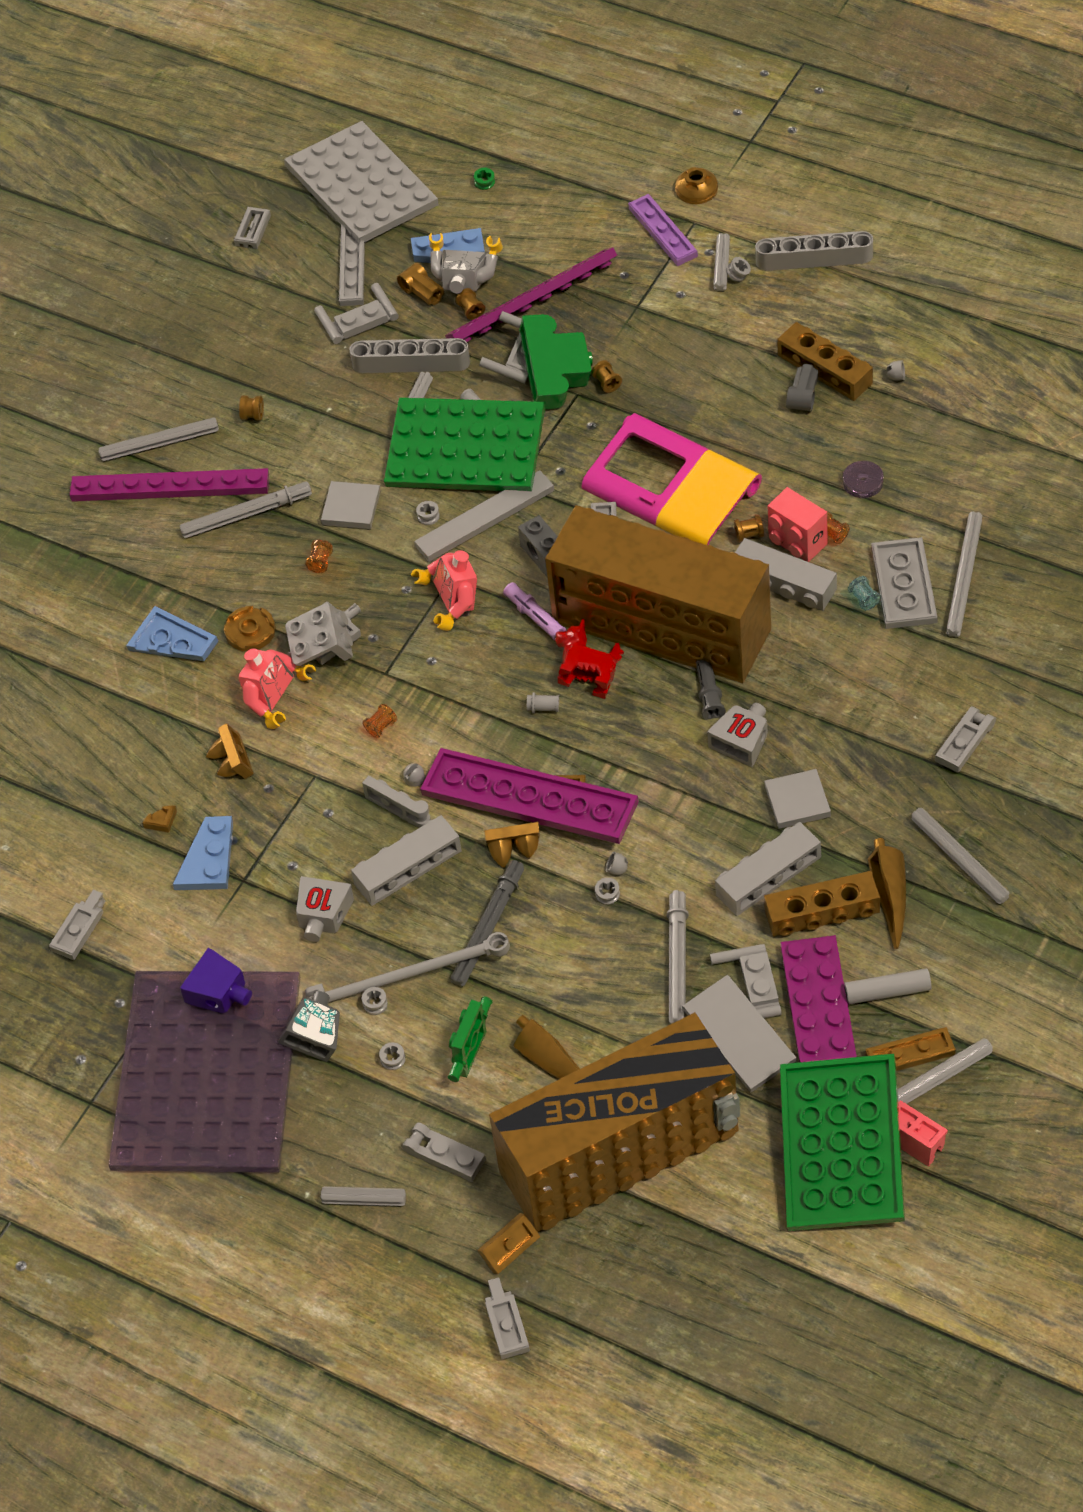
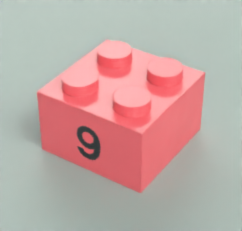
[767,487,828,562]

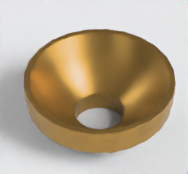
[675,167,718,205]

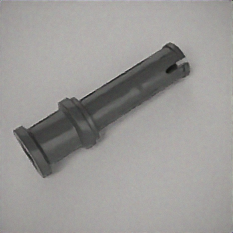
[696,659,726,720]

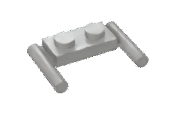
[314,283,399,344]
[479,311,528,384]
[710,944,782,1018]

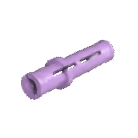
[503,582,566,641]

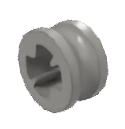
[726,257,751,282]
[416,501,440,525]
[595,878,620,904]
[362,987,388,1015]
[379,1042,405,1070]

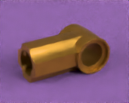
[396,263,444,306]

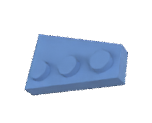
[411,228,485,263]
[126,606,218,661]
[173,816,233,890]

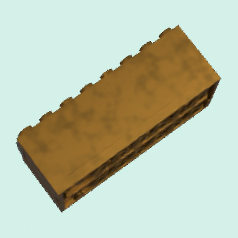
[545,505,771,683]

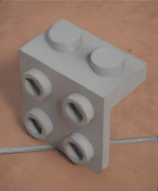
[285,602,353,666]

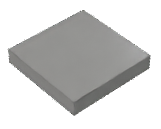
[321,481,381,529]
[764,769,831,829]

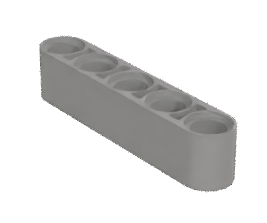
[755,231,873,271]
[349,338,470,373]

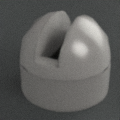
[887,360,905,381]
[403,763,425,787]
[605,852,628,875]

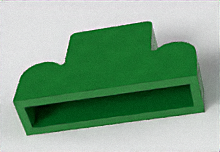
[519,314,593,409]

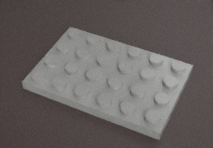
[284,121,439,243]

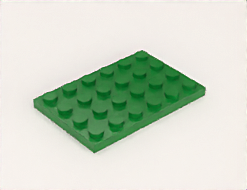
[384,397,545,491]
[780,1054,905,1231]

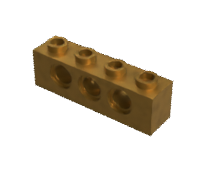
[777,322,873,401]
[764,871,880,937]

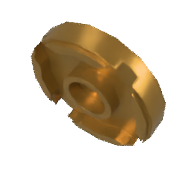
[224,606,276,651]

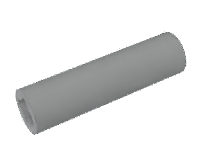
[844,968,932,1005]

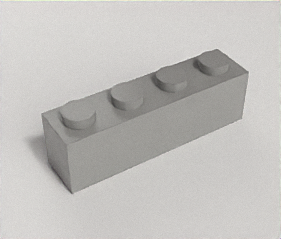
[735,538,837,611]
[351,815,462,906]
[715,822,821,916]

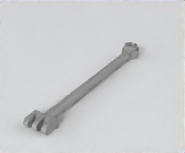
[305,932,510,1006]

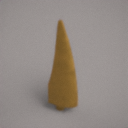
[868,838,906,949]
[514,1015,580,1079]

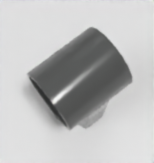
[786,364,818,412]

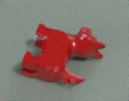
[555,619,624,699]

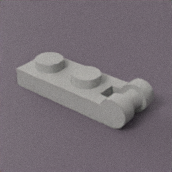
[935,706,996,773]
[362,775,431,828]
[402,1123,486,1182]

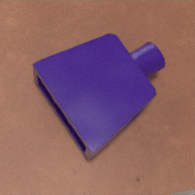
[180,948,252,1013]

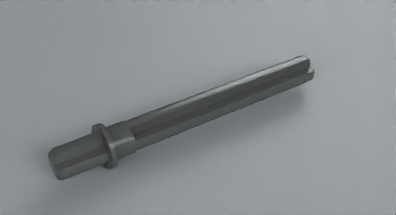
[451,860,524,987]

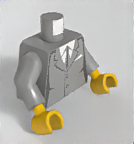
[429,233,503,294]

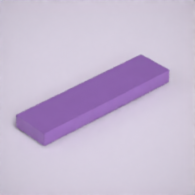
[628,194,698,266]

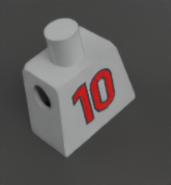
[707,703,768,767]
[296,876,354,942]

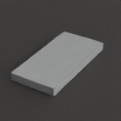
[871,537,938,629]
[683,975,796,1092]

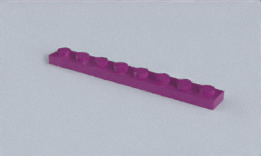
[445,247,617,342]
[70,468,269,502]

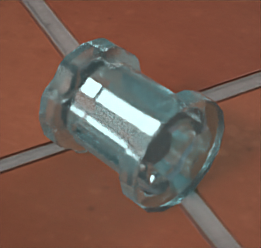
[848,576,881,611]

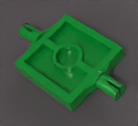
[448,996,493,1082]

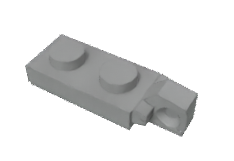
[49,890,106,960]
[485,1277,530,1360]

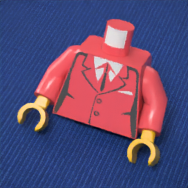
[411,551,477,631]
[239,649,316,729]

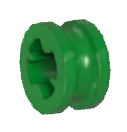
[474,167,495,190]

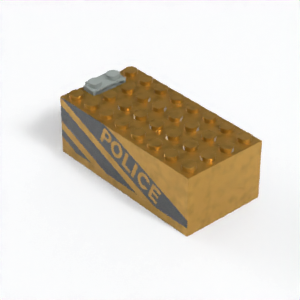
[489,1012,740,1232]

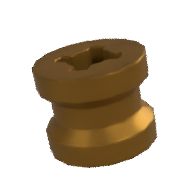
[239,395,264,420]

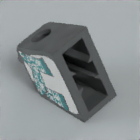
[278,991,340,1062]

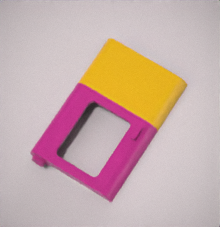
[581,413,762,545]

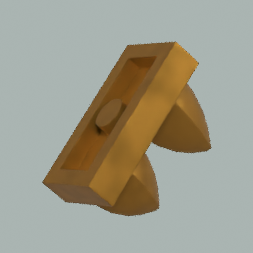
[206,723,254,779]
[484,822,540,868]

